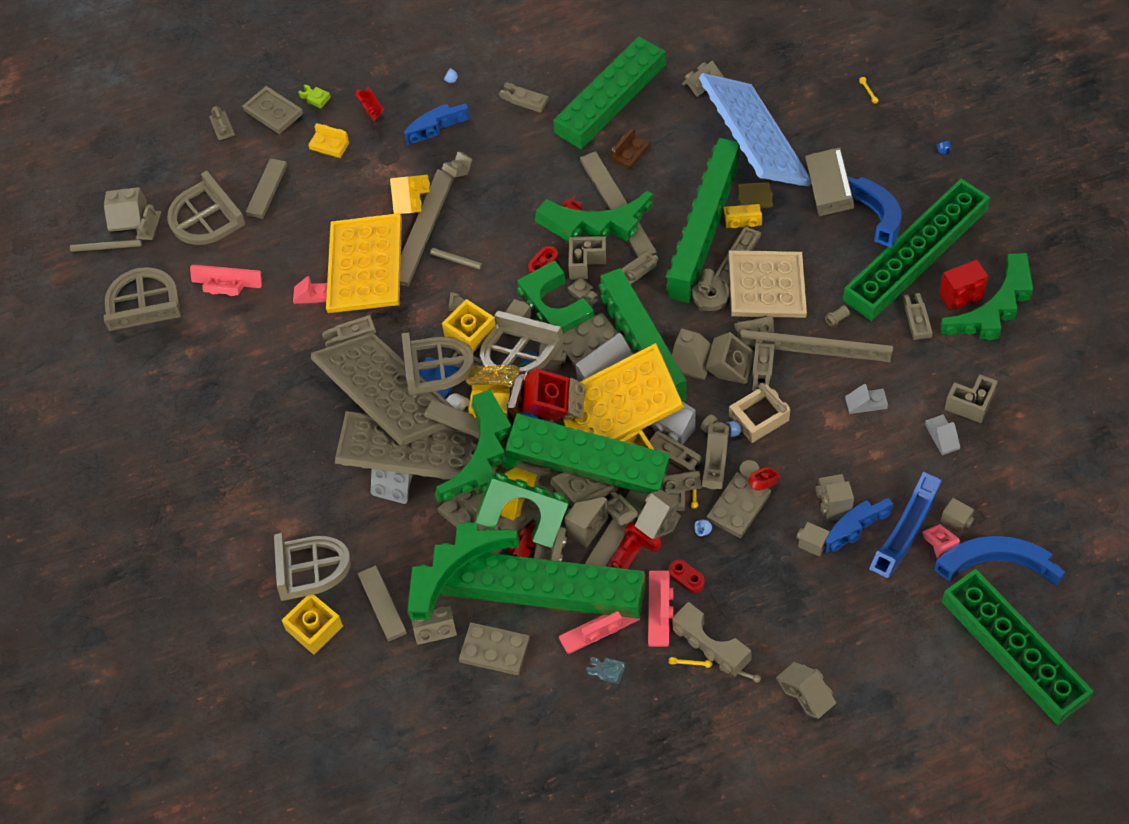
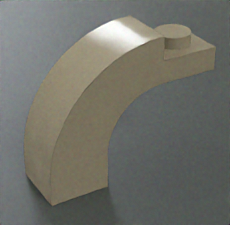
[702,424,729,489]

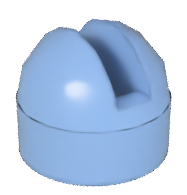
[444,68,458,83]
[694,520,712,536]

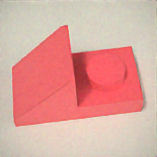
[293,276,327,304]
[922,524,960,559]

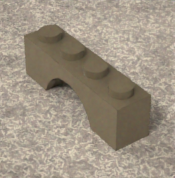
[672,602,752,677]

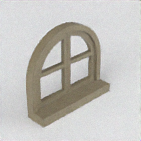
[167,171,246,245]
[103,267,181,331]
[480,311,565,380]
[402,332,474,395]
[274,533,351,601]

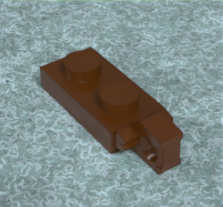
[507,370,529,420]

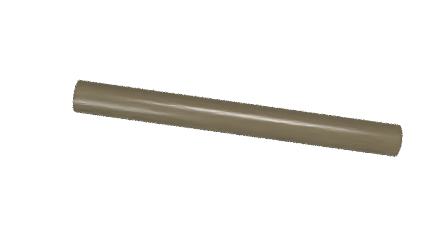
[70,239,142,252]

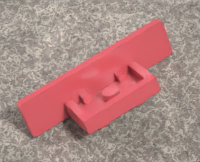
[190,265,262,296]
[648,571,673,647]
[559,611,640,654]

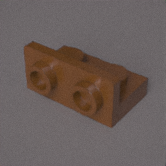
[611,128,650,170]

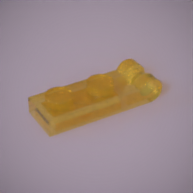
[465,365,520,387]

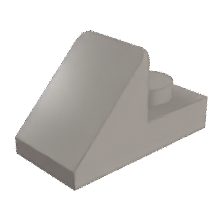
[845,384,888,414]
[925,415,960,455]

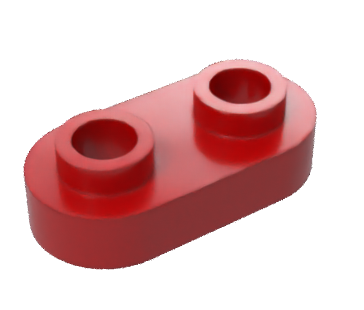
[528,246,558,273]
[748,467,780,491]
[624,522,662,552]
[669,560,705,593]

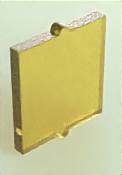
[738,182,773,208]

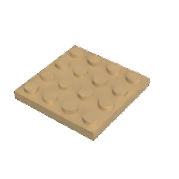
[728,250,807,318]

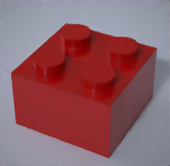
[939,260,988,311]
[523,368,570,421]

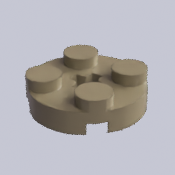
[692,277,730,311]

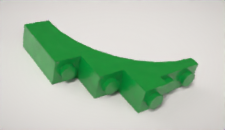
[535,191,653,242]
[940,253,1033,340]
[435,389,512,503]
[408,522,519,620]

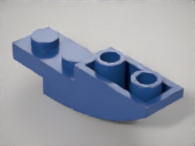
[404,103,470,145]
[824,498,893,553]

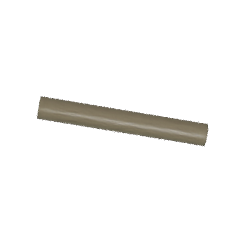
[430,248,483,270]

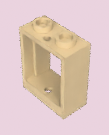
[729,384,790,443]

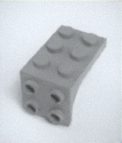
[371,469,413,504]

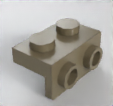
[682,61,724,97]
[533,527,567,561]
[412,606,457,645]

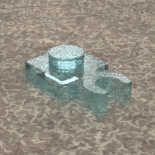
[586,657,626,684]

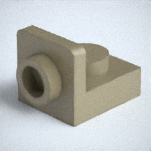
[442,152,472,177]

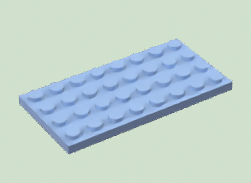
[699,73,812,187]

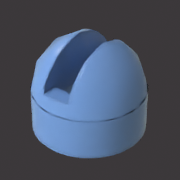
[726,421,742,437]

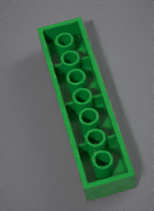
[553,36,666,149]
[599,268,686,402]
[505,414,670,495]
[942,569,1094,726]

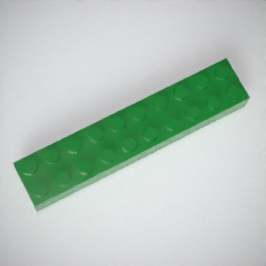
[666,138,740,303]
[843,179,990,321]
[440,553,646,619]

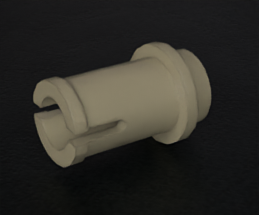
[698,269,714,293]
[825,305,850,326]

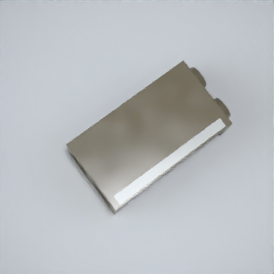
[805,148,854,216]

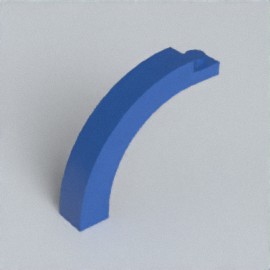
[847,176,901,248]
[869,471,943,578]
[934,536,1065,586]

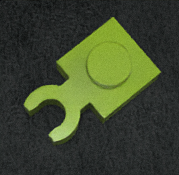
[298,85,331,108]

